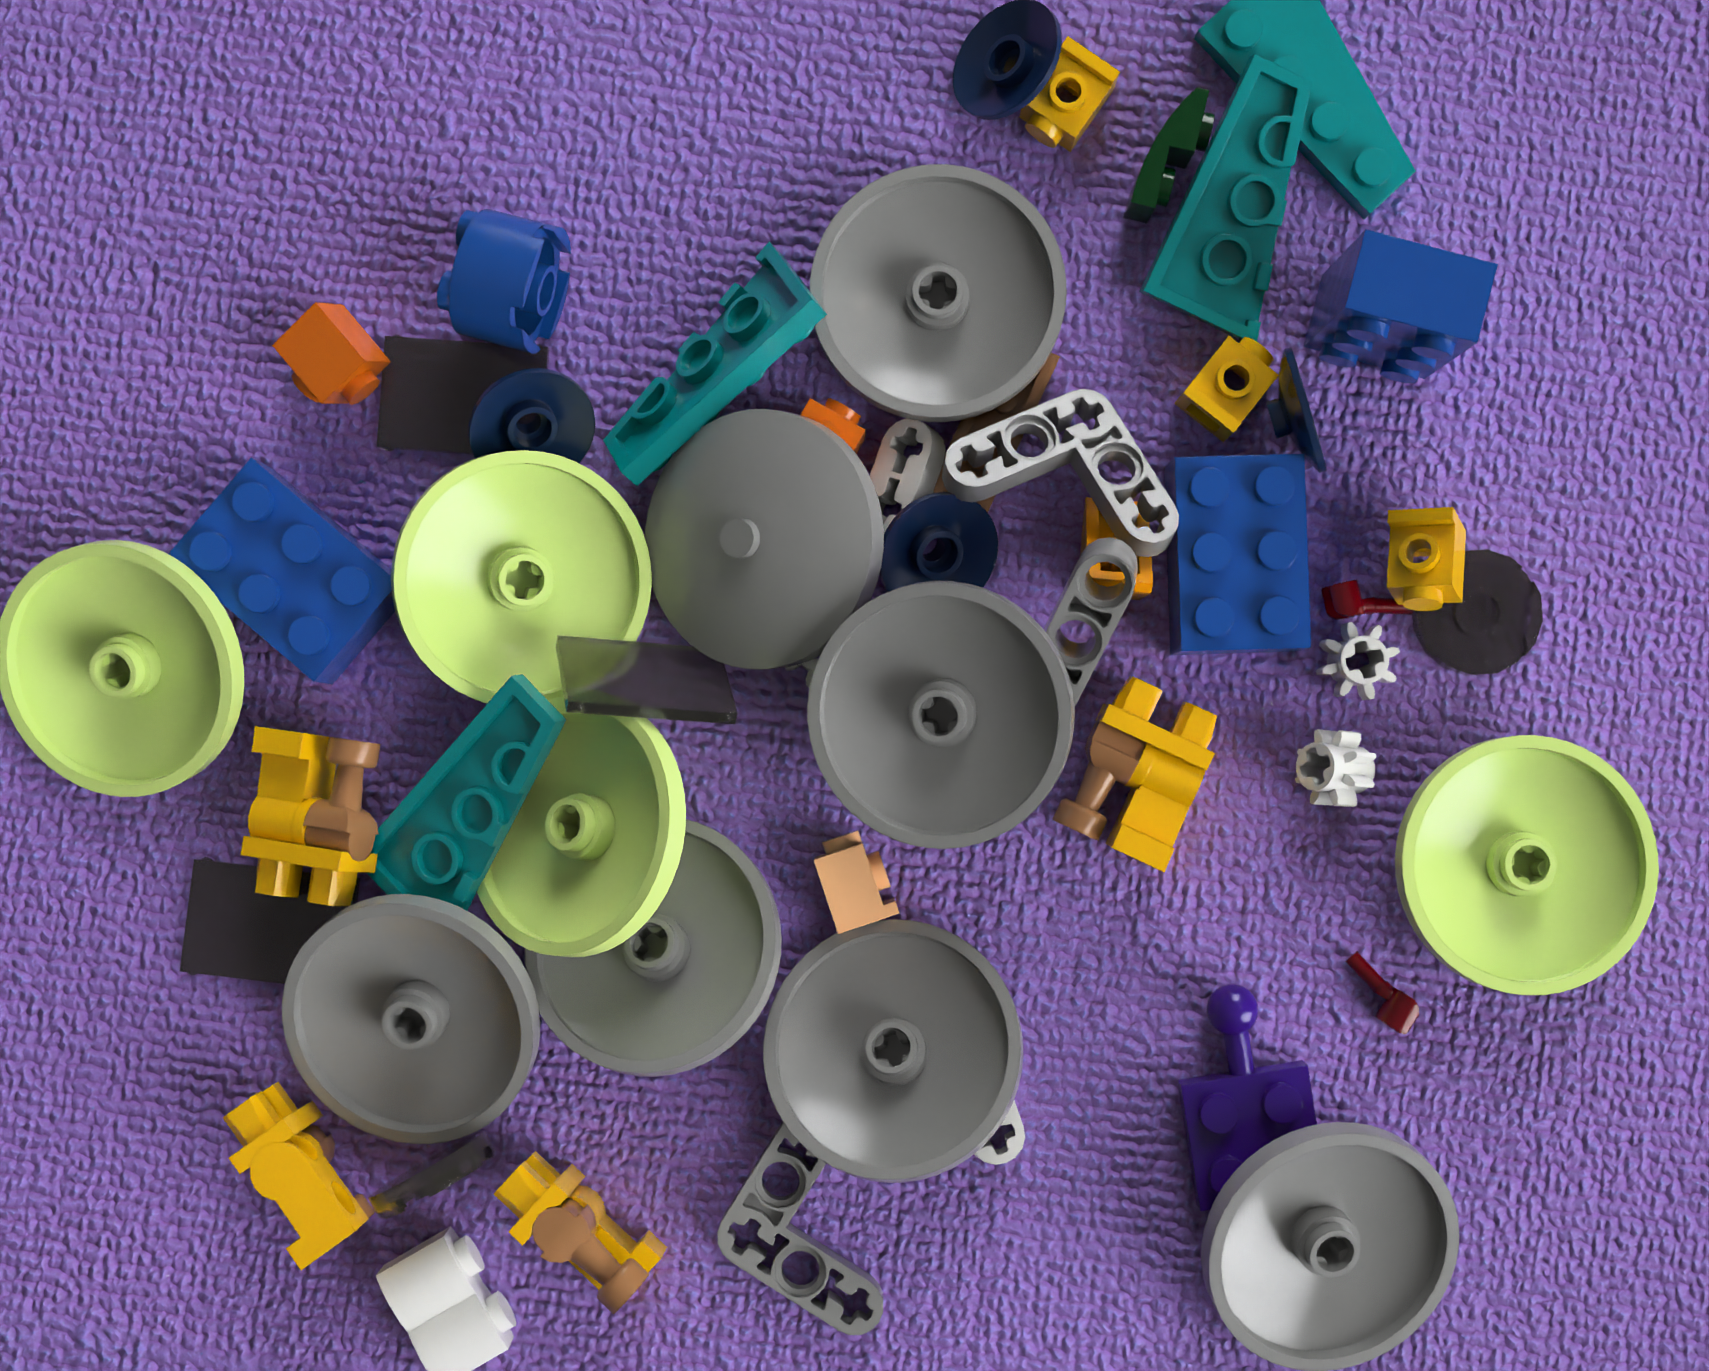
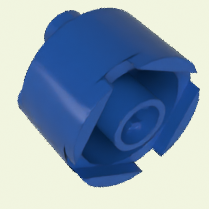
[437,209,571,354]

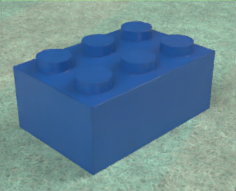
[1303,229,1498,383]
[1164,454,1311,655]
[169,457,395,685]

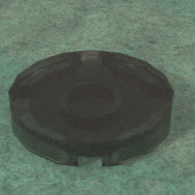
[1412,549,1543,676]
[368,1131,496,1219]

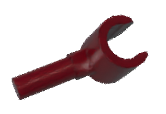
[1321,580,1414,620]
[1345,951,1419,1034]

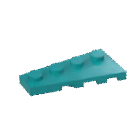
[1194,0,1416,220]
[1139,54,1312,341]
[603,242,827,486]
[367,674,566,911]

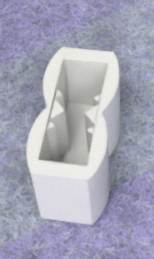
[376,1226,516,1371]

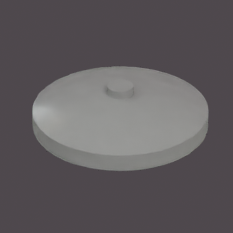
[810,164,1067,422]
[645,409,884,669]
[807,581,1075,849]
[525,819,782,1077]
[282,894,541,1144]
[763,919,1023,1183]
[1201,1122,1459,1371]

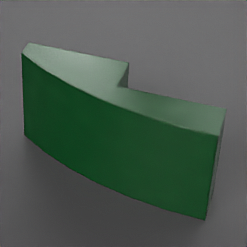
[1123,87,1215,224]

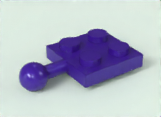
[1177,984,1317,1211]

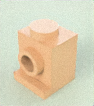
[813,830,899,934]

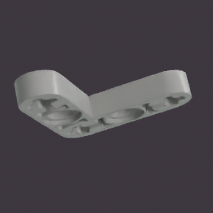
[942,389,1179,557]
[717,1121,883,1335]

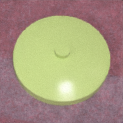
[391,450,652,703]
[0,540,244,797]
[477,694,686,957]
[1395,735,1659,995]

